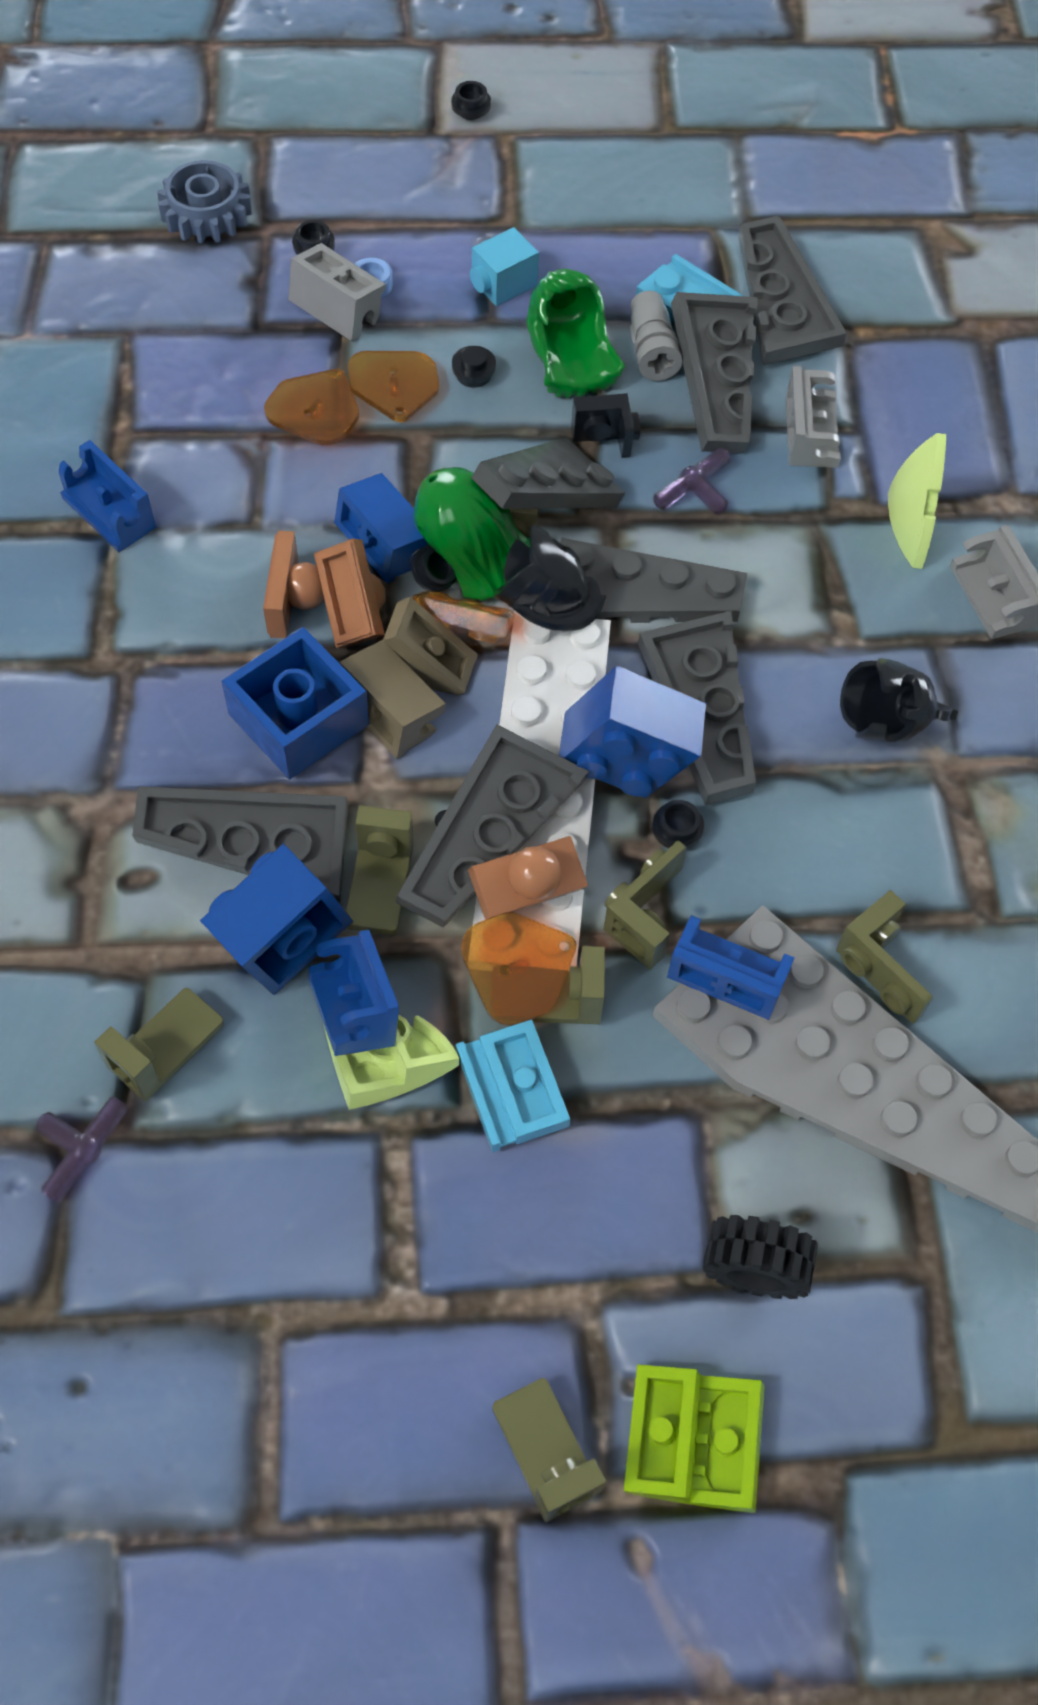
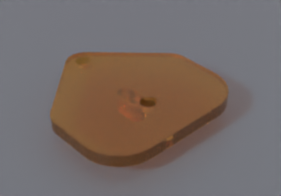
[348,350,439,423]
[264,369,359,445]
[461,912,577,1026]

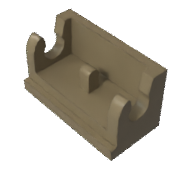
[339,640,446,759]

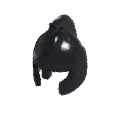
[494,525,606,632]
[840,658,958,742]

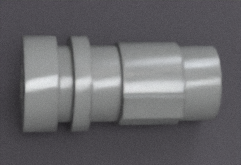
[630,291,682,381]

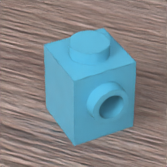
[470,227,539,306]

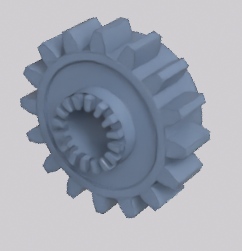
[157,160,252,243]

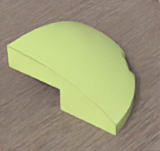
[888,433,946,569]
[323,1015,460,1110]

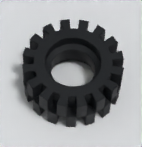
[703,1215,818,1299]

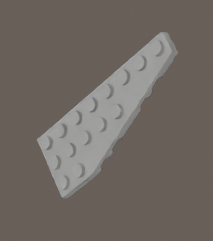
[652,905,1038,1233]

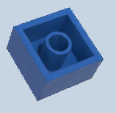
[221,627,370,780]
[559,665,706,798]
[200,843,353,995]

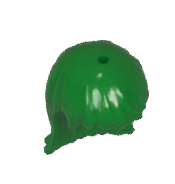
[526,269,625,398]
[413,467,530,601]

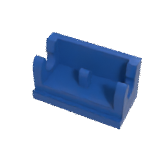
[59,440,156,553]
[334,473,428,583]
[667,915,795,1020]
[308,930,399,1056]

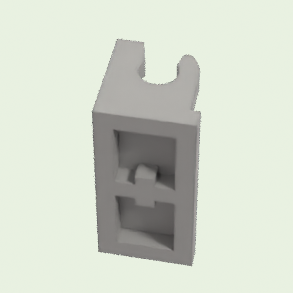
[288,243,386,341]
[785,366,841,468]
[950,524,1038,639]

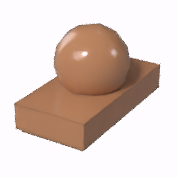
[263,530,325,639]
[314,539,386,648]
[468,836,588,921]

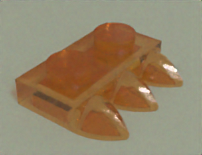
[413,591,516,643]

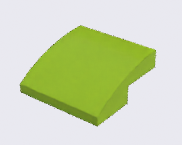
[623,1364,765,1513]

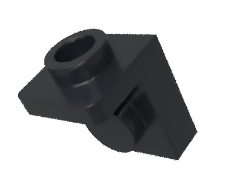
[571,393,640,458]

